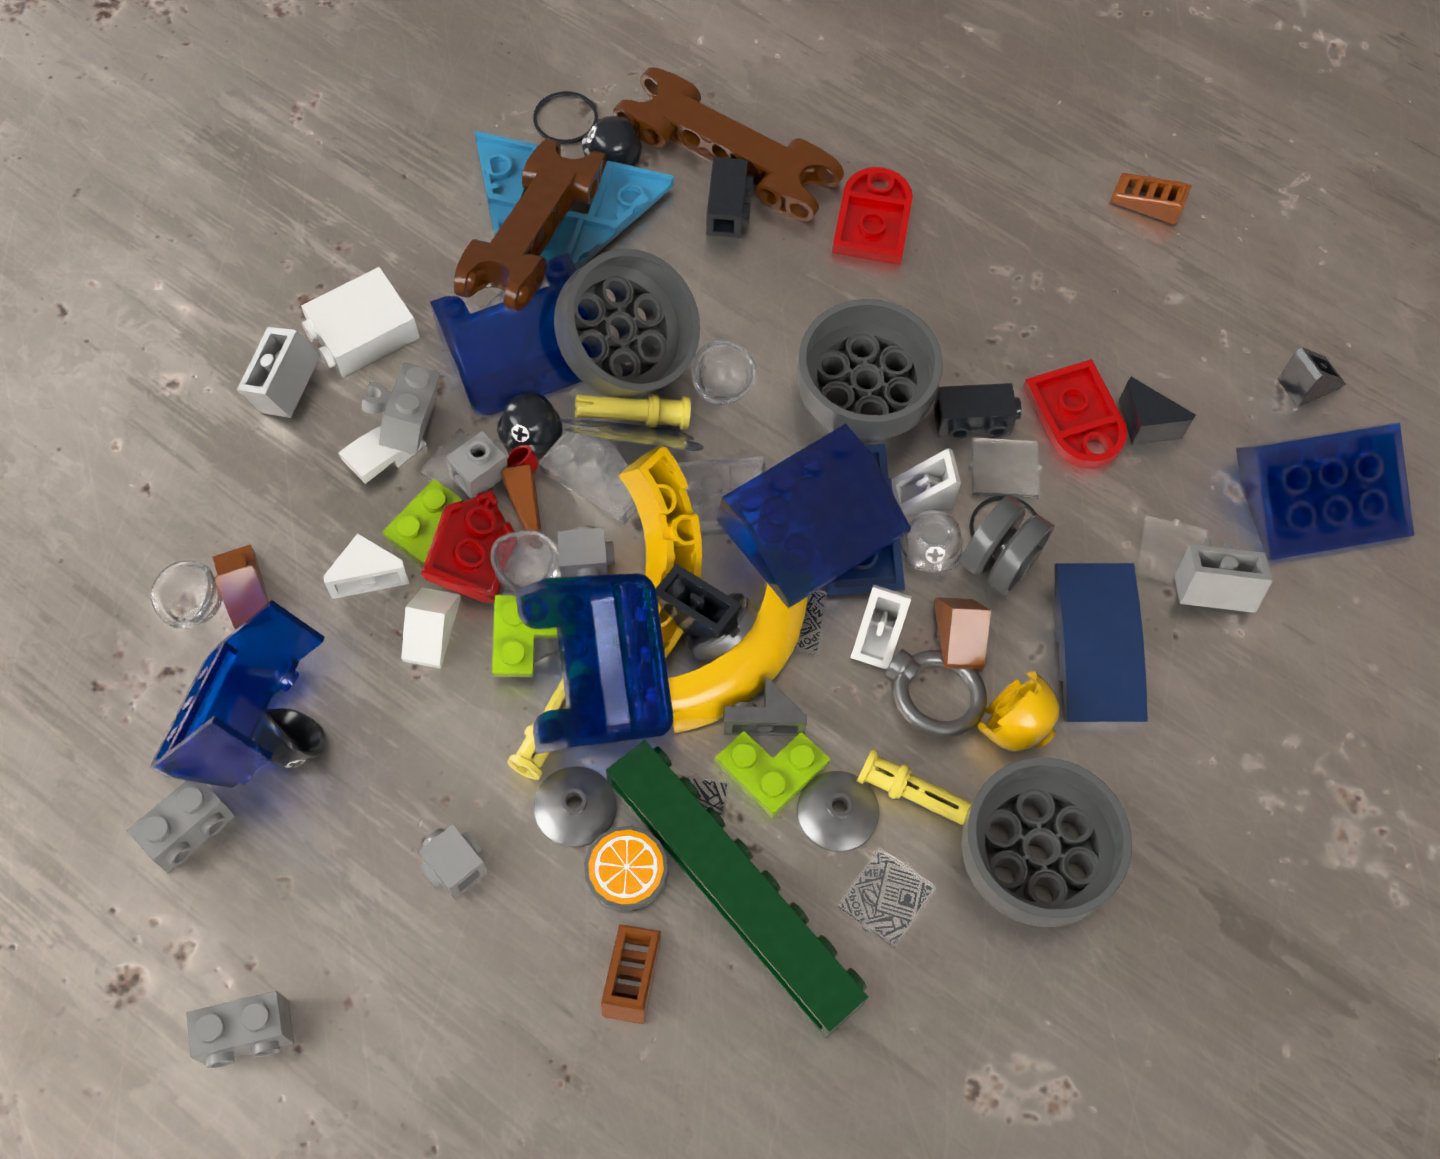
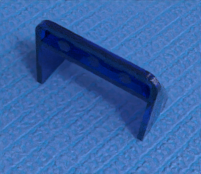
[430,253,591,415]

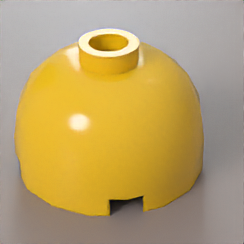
[978,671,1059,752]

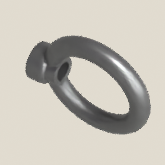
[884,649,987,737]

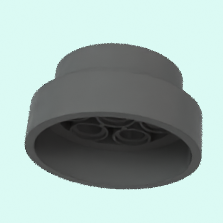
[554,249,700,398]
[797,299,943,443]
[961,757,1132,927]

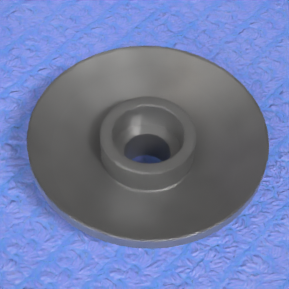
[534,766,616,848]
[797,771,879,852]

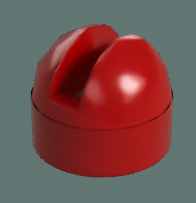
[507,445,538,474]

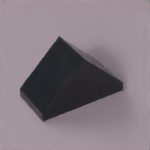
[1277,347,1346,407]
[1119,376,1196,445]
[652,564,742,638]

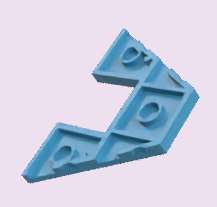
[475,131,674,279]

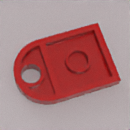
[832,167,913,265]
[1023,359,1127,469]

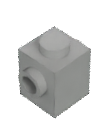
[446,431,509,498]
[557,525,615,585]
[418,824,488,899]

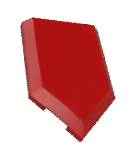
[421,489,517,603]

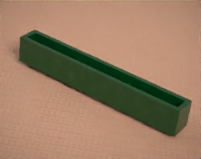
[606,739,869,1038]

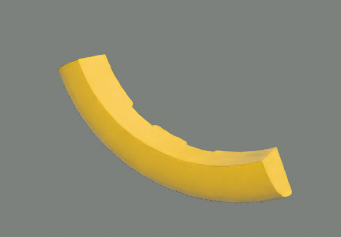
[612,446,702,668]
[666,551,808,734]

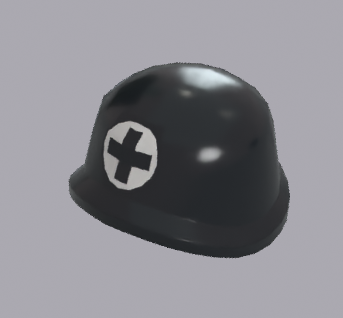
[582,116,642,167]
[497,392,563,453]
[253,707,326,768]

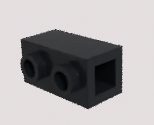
[706,157,754,238]
[933,383,1022,440]

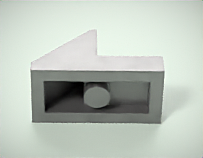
[724,678,807,736]

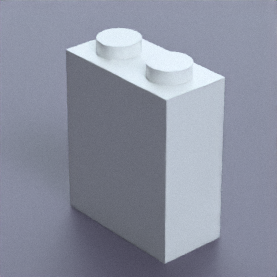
[301,267,420,378]

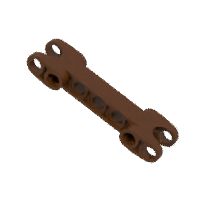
[613,67,844,222]
[454,139,607,312]

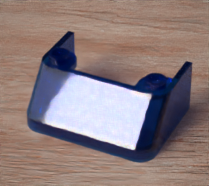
[150,600,325,788]

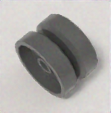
[959,494,1055,596]

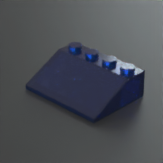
[1236,423,1414,560]
[717,424,911,609]

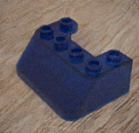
[515,573,673,754]

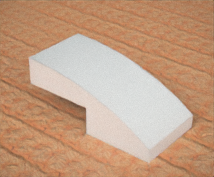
[338,425,427,484]

